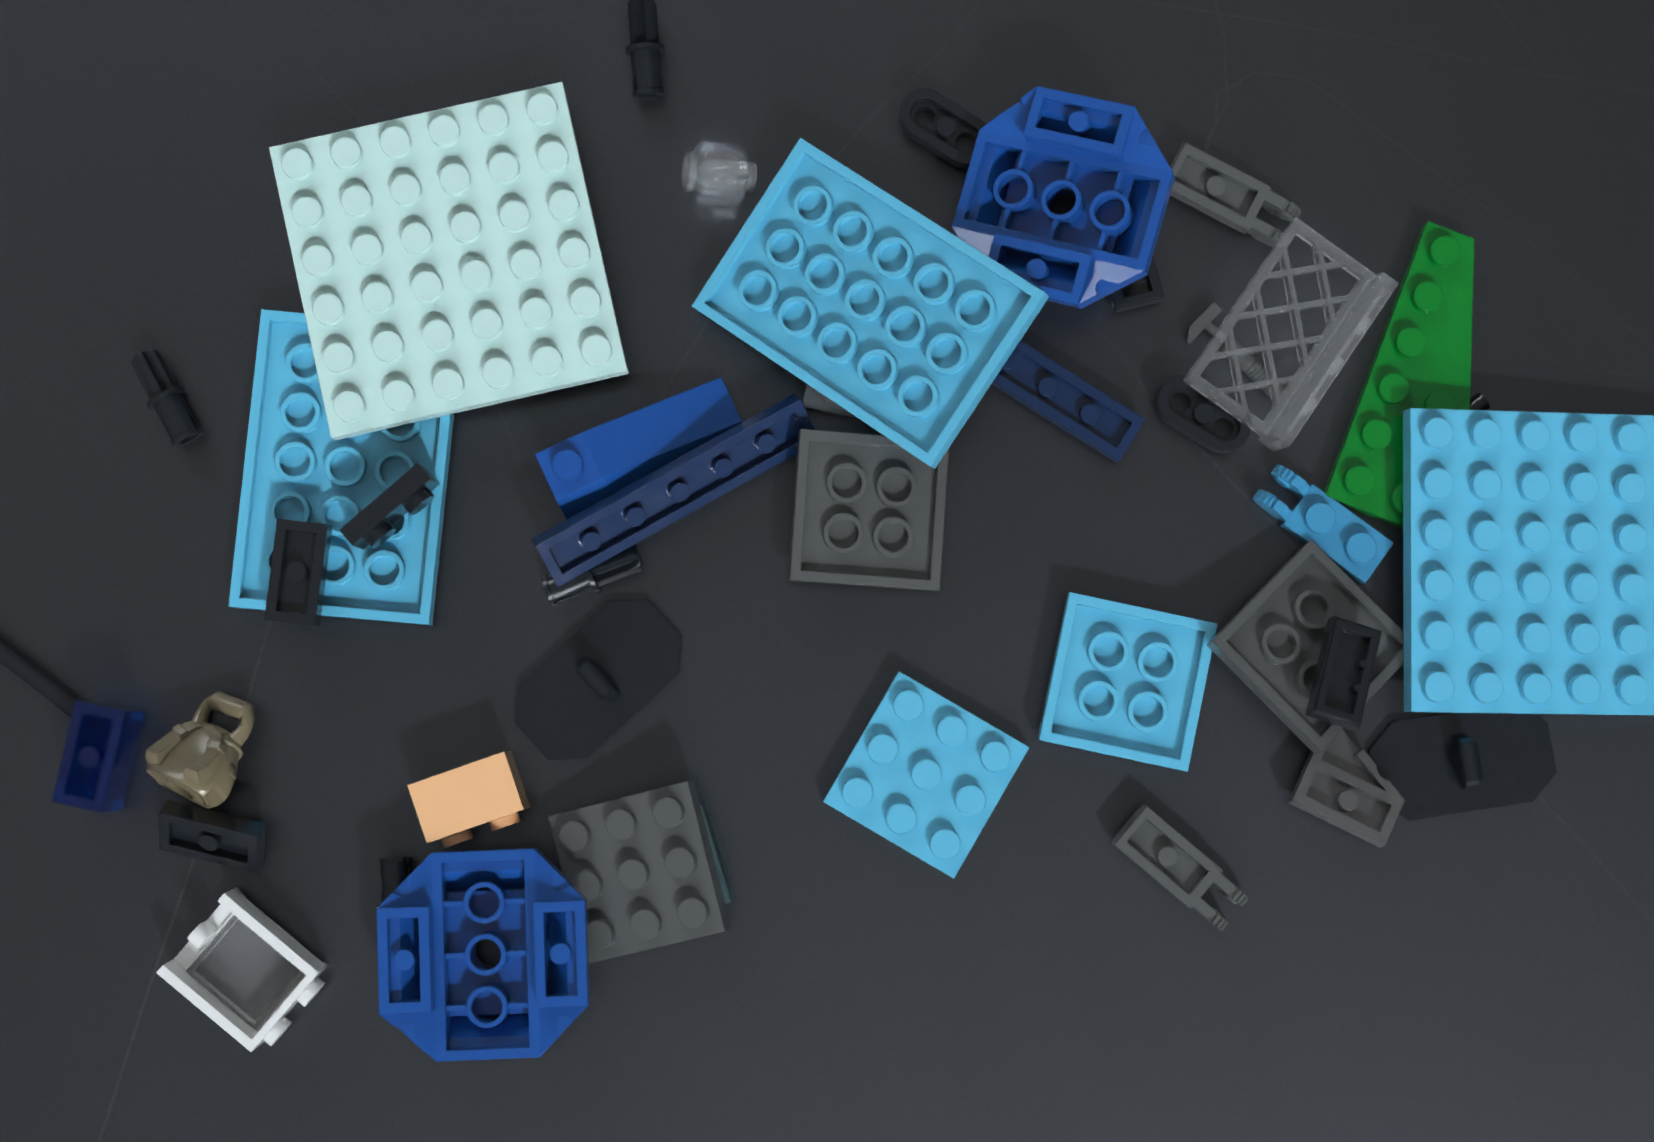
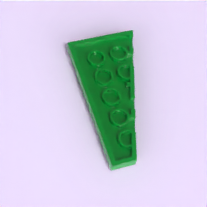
[1323,221,1474,529]

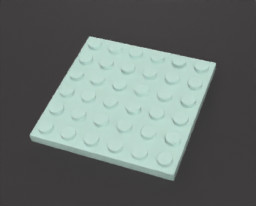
[269,82,629,440]

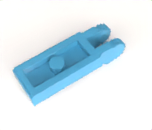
[1252,464,1394,584]

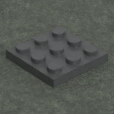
[788,429,949,591]
[1207,540,1404,754]
[548,779,731,963]

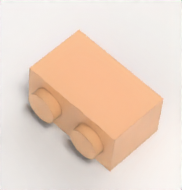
[407,751,531,848]

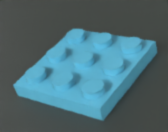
[1037,592,1217,772]
[823,671,1030,879]

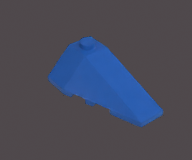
[535,377,742,520]

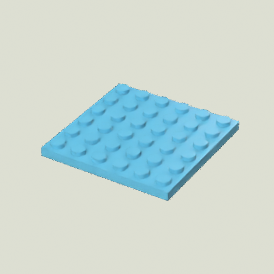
[1403,408,1654,715]

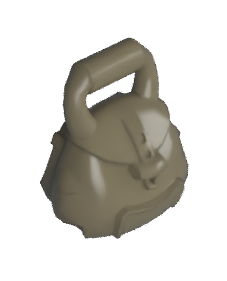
[145,691,255,809]

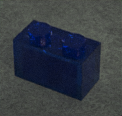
[52,701,145,813]

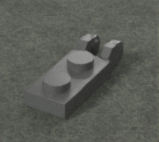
[1170,142,1302,249]
[1110,804,1249,931]

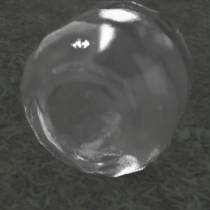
[682,140,757,208]

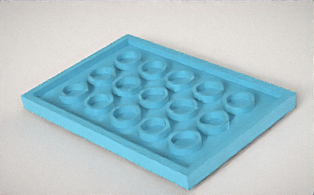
[692,138,1049,469]
[228,309,454,626]

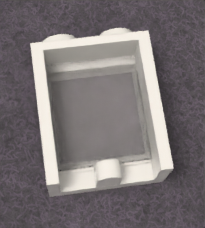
[156,887,328,1052]

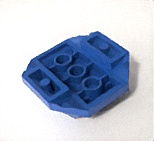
[952,86,1175,309]
[376,848,590,1062]

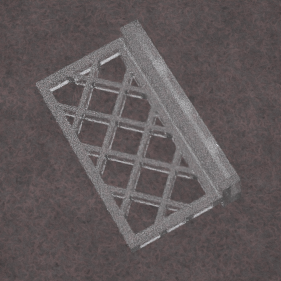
[1183,217,1399,452]

